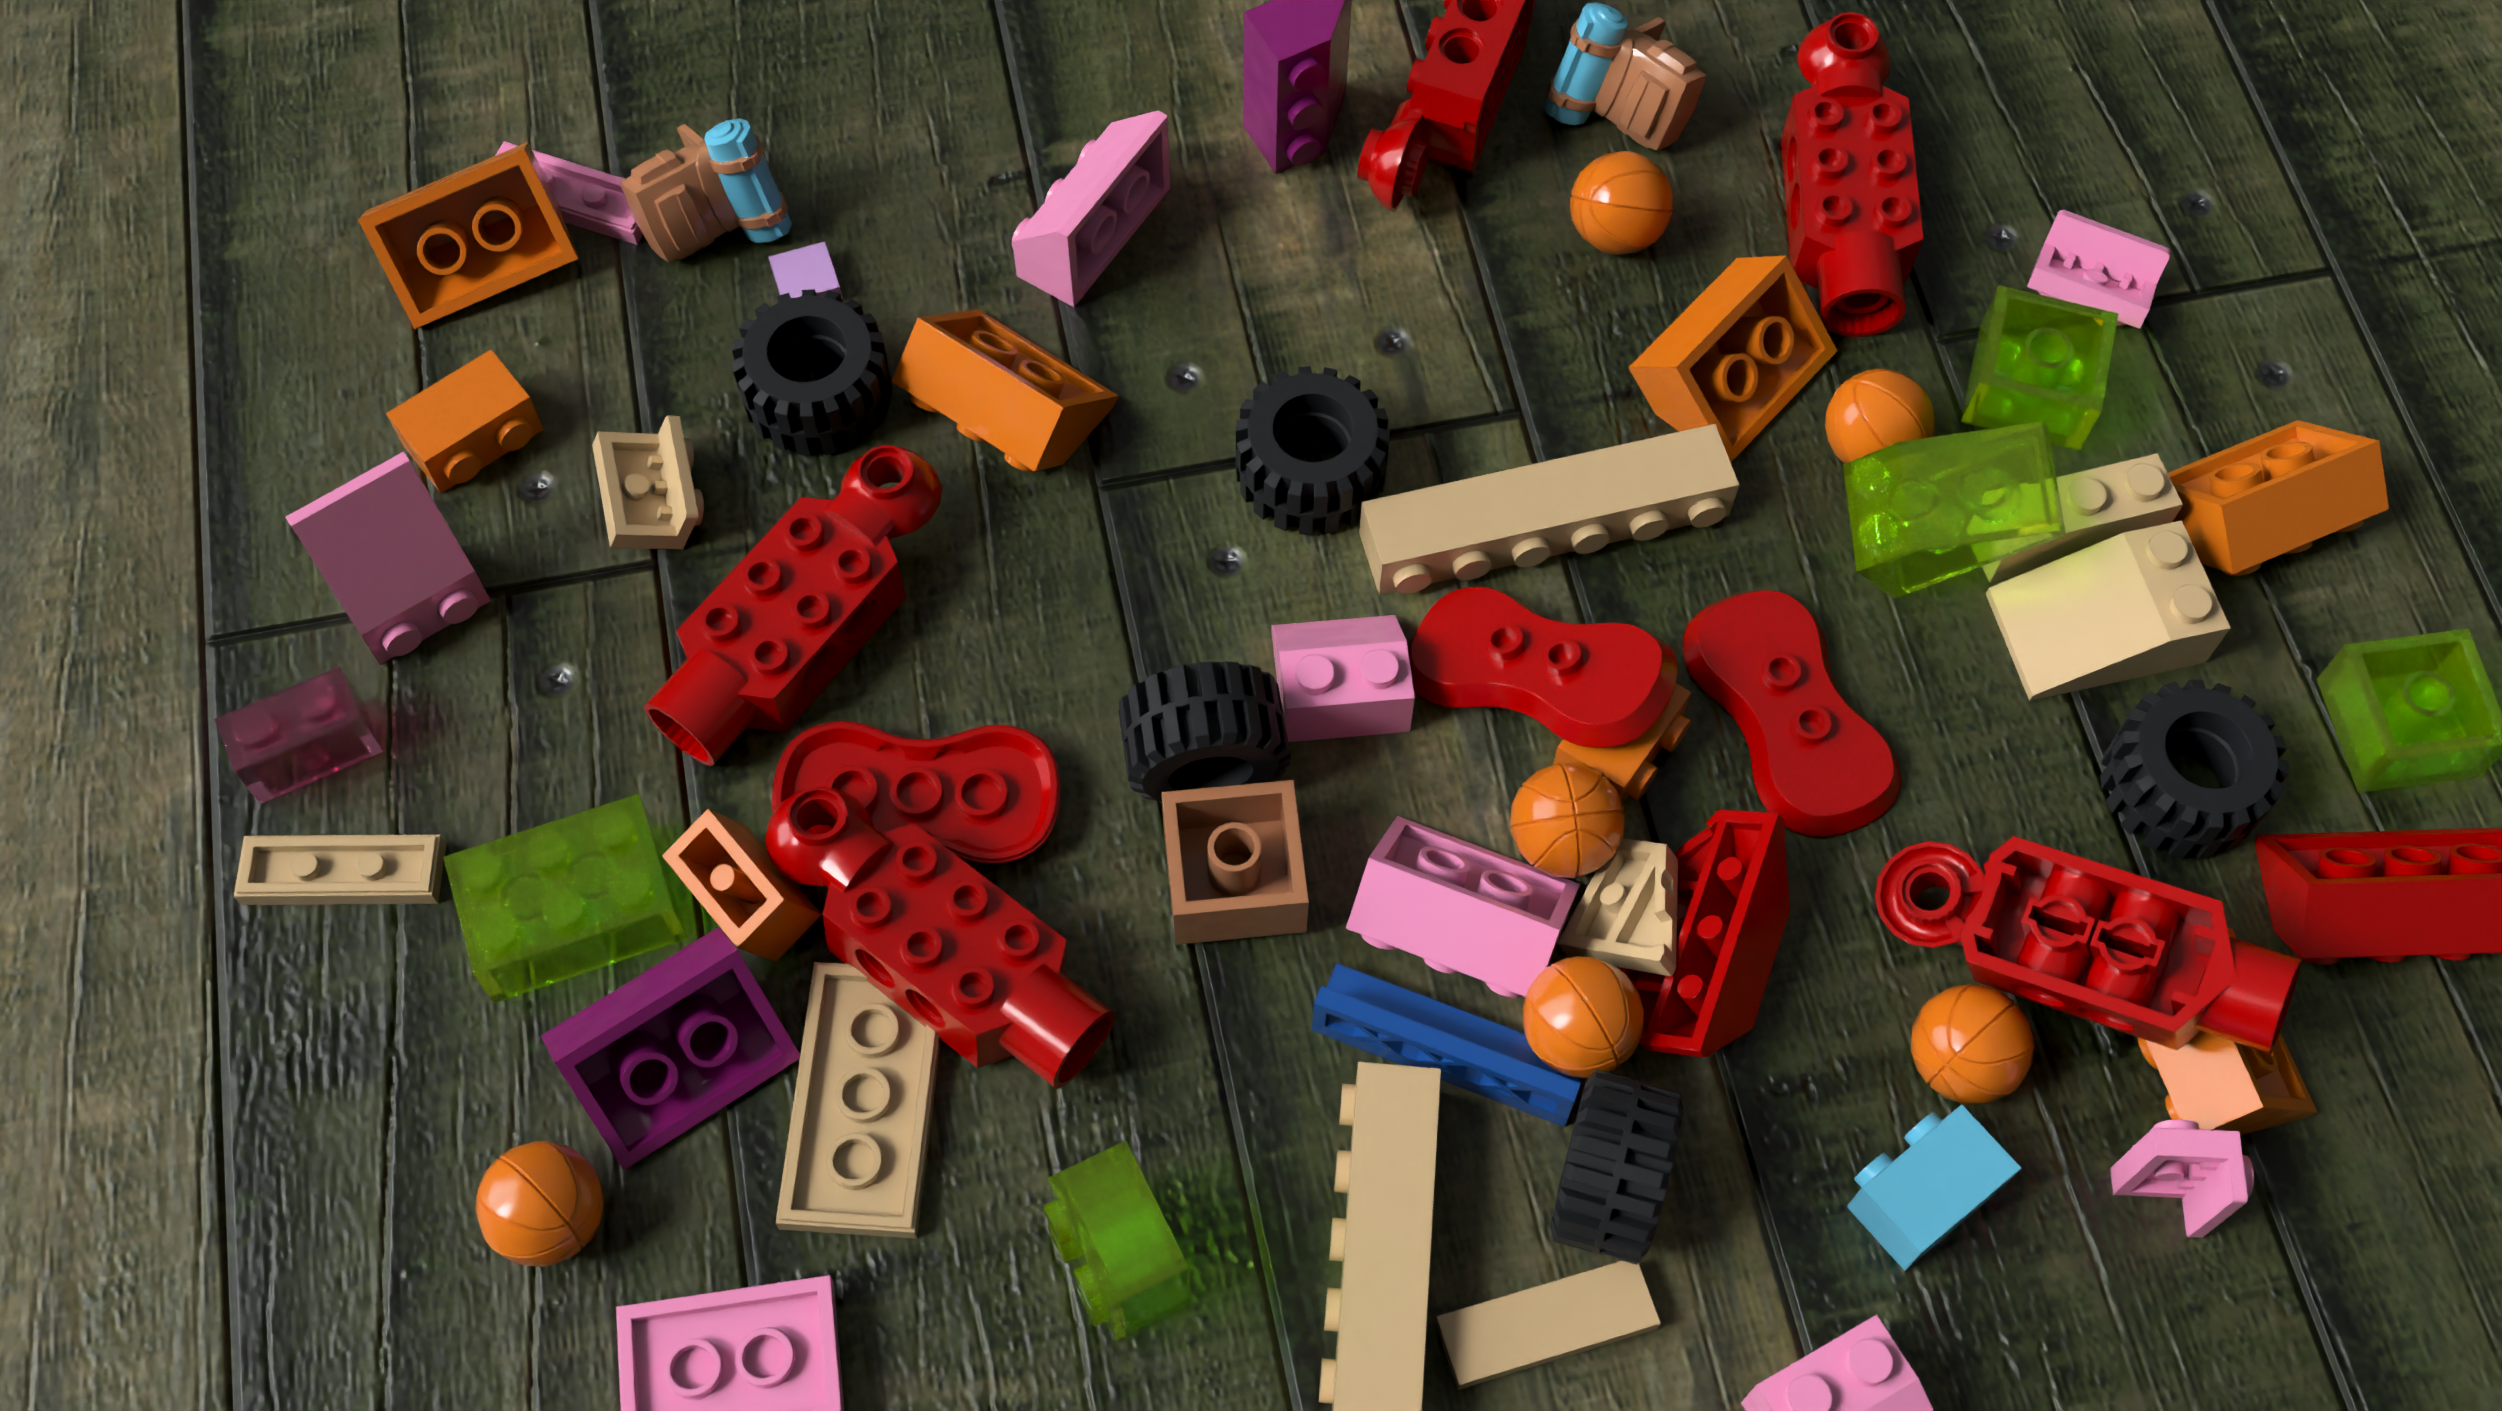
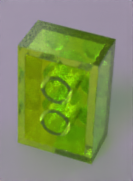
[443,794,688,1003]

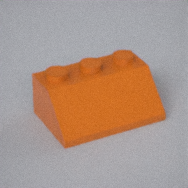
[358,142,579,329]
[1628,255,1837,462]
[891,309,1119,473]
[2168,420,2389,576]
[2138,928,2318,1135]

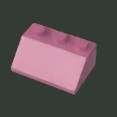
[1011,110,1170,307]
[1346,816,1580,998]

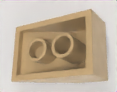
[1986,520,2231,701]

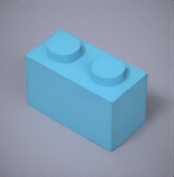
[1847,1104,2021,1271]

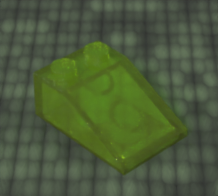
[1843,421,2066,598]

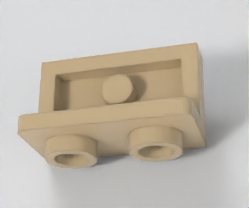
[592,415,704,550]

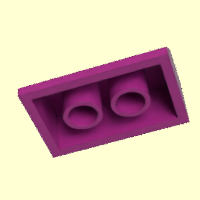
[1243,0,1352,174]
[541,927,800,1170]

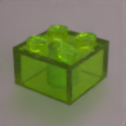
[1961,285,2119,451]
[2317,628,2502,793]
[1043,1141,1191,1341]

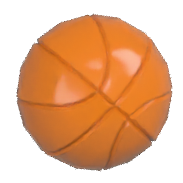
[1570,151,1674,255]
[1825,369,1935,476]
[1510,763,1626,878]
[1523,956,1644,1078]
[1911,984,2034,1105]
[475,1141,604,1267]

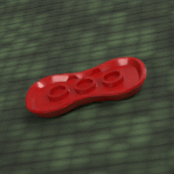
[1408,587,1678,748]
[1682,590,1901,837]
[772,721,1061,864]

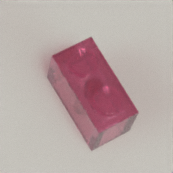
[214,666,383,804]

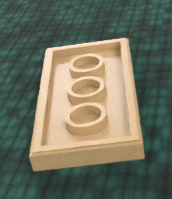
[776,962,941,1239]

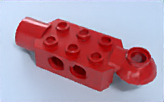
[1357,0,1537,213]
[1781,12,1923,337]
[644,445,942,766]
[765,787,1115,1089]
[1875,836,2302,1054]

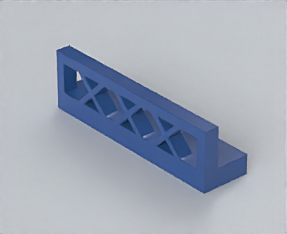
[1312,963,1582,1127]

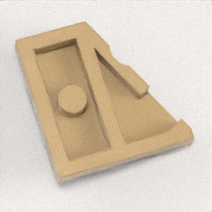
[1557,838,1678,977]

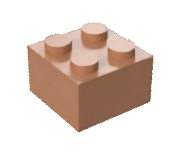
[1161,780,1309,945]

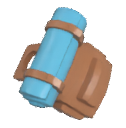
[1544,2,1707,151]
[620,118,792,263]

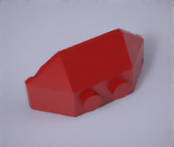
[1620,809,1790,1058]

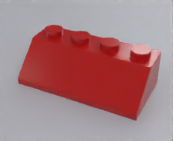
[2255,827,2502,964]

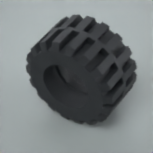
[731,289,892,456]
[1235,366,1390,535]
[1118,661,1291,803]
[2100,680,2289,859]
[1550,1069,1683,1265]

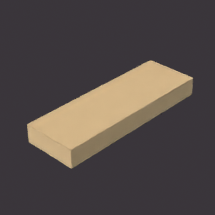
[234,835,447,905]
[1435,1261,1661,1390]

